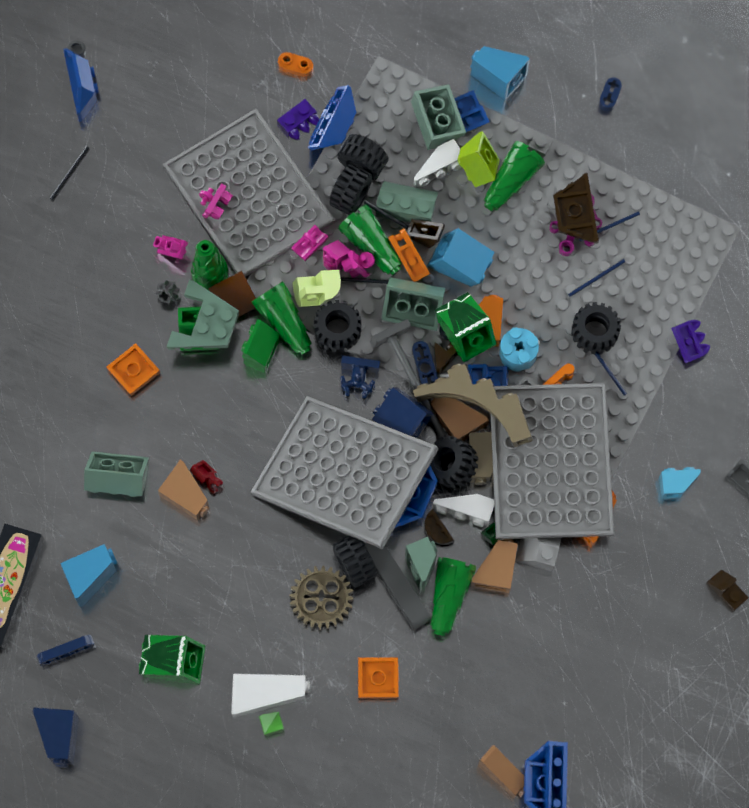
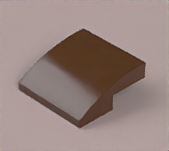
[208,270,256,317]

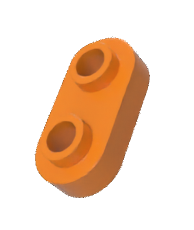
[278,52,313,77]

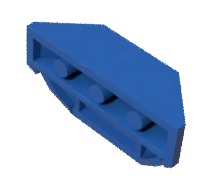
[63,48,99,121]
[308,85,356,150]
[395,465,438,528]
[524,741,568,808]

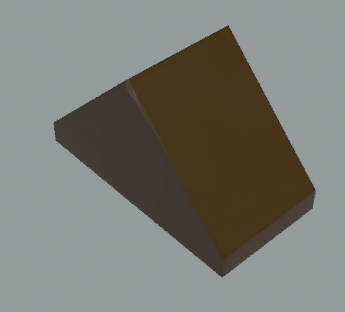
[407,219,445,248]

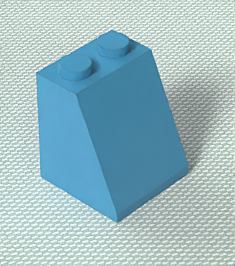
[470,46,530,101]
[427,228,495,287]
[60,544,118,607]

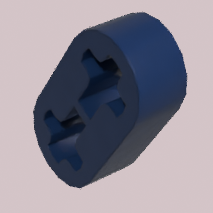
[599,77,622,112]

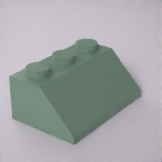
[411,84,466,150]
[376,181,438,223]
[381,277,446,331]
[84,452,149,497]
[405,537,438,595]

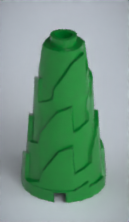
[484,141,545,212]
[338,205,401,276]
[191,240,229,291]
[251,281,312,355]
[431,557,476,636]

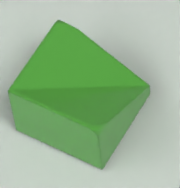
[259,711,284,737]

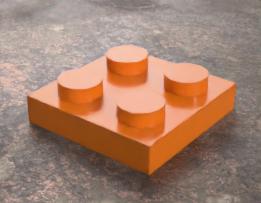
[106,343,161,396]
[358,657,398,699]

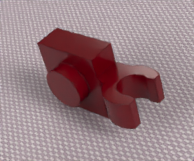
[189,460,223,494]

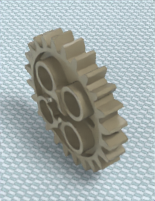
[290,565,354,630]

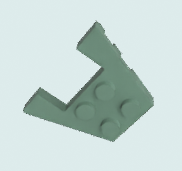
[167,279,239,350]

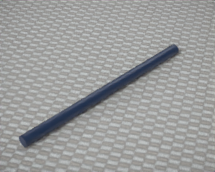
[579,211,640,242]
[568,259,625,297]
[595,351,627,396]

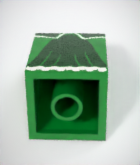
[435,292,497,362]
[139,635,205,684]

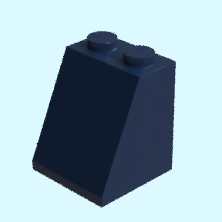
[372,387,434,439]
[33,707,79,768]

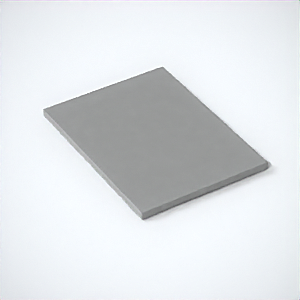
[162,109,335,277]
[490,383,614,539]
[251,396,438,549]

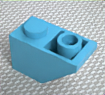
[659,467,701,499]

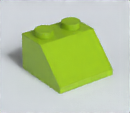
[457,131,500,188]

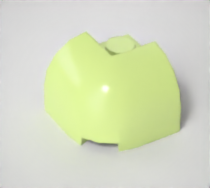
[292,270,341,307]

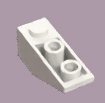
[414,139,461,188]
[433,494,494,527]

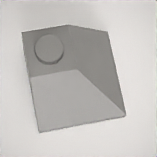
[515,537,562,572]

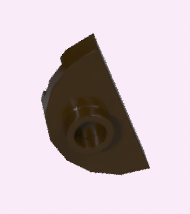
[424,509,455,545]

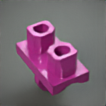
[199,184,233,220]
[291,225,328,261]
[153,235,188,260]
[341,250,375,278]

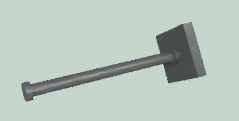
[370,319,448,439]

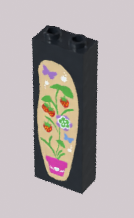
[0,524,44,650]

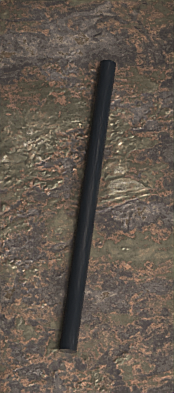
[50,146,89,200]
[364,200,409,229]
[340,277,389,284]

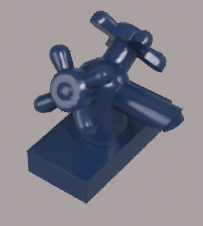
[340,356,380,399]

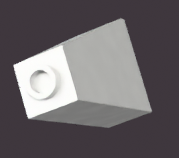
[232,674,310,717]

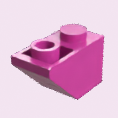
[323,240,351,272]

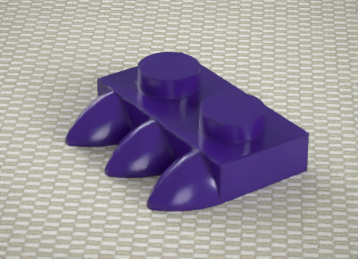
[277,99,319,140]
[671,320,710,363]

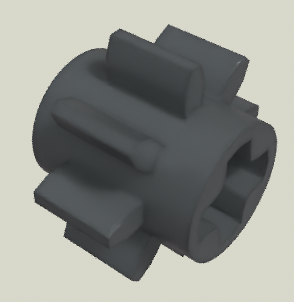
[155,279,180,304]

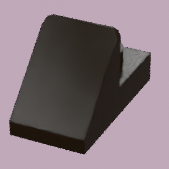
[434,342,458,375]
[706,570,749,612]

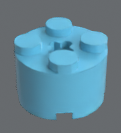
[499,327,539,372]

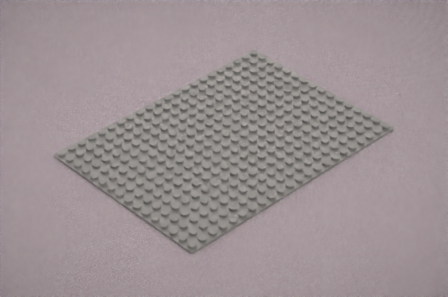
[247,57,739,480]

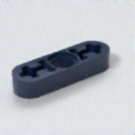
[412,341,438,384]
[37,635,95,666]

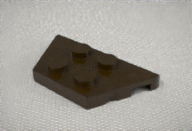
[553,173,599,244]

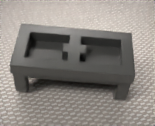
[725,459,749,499]

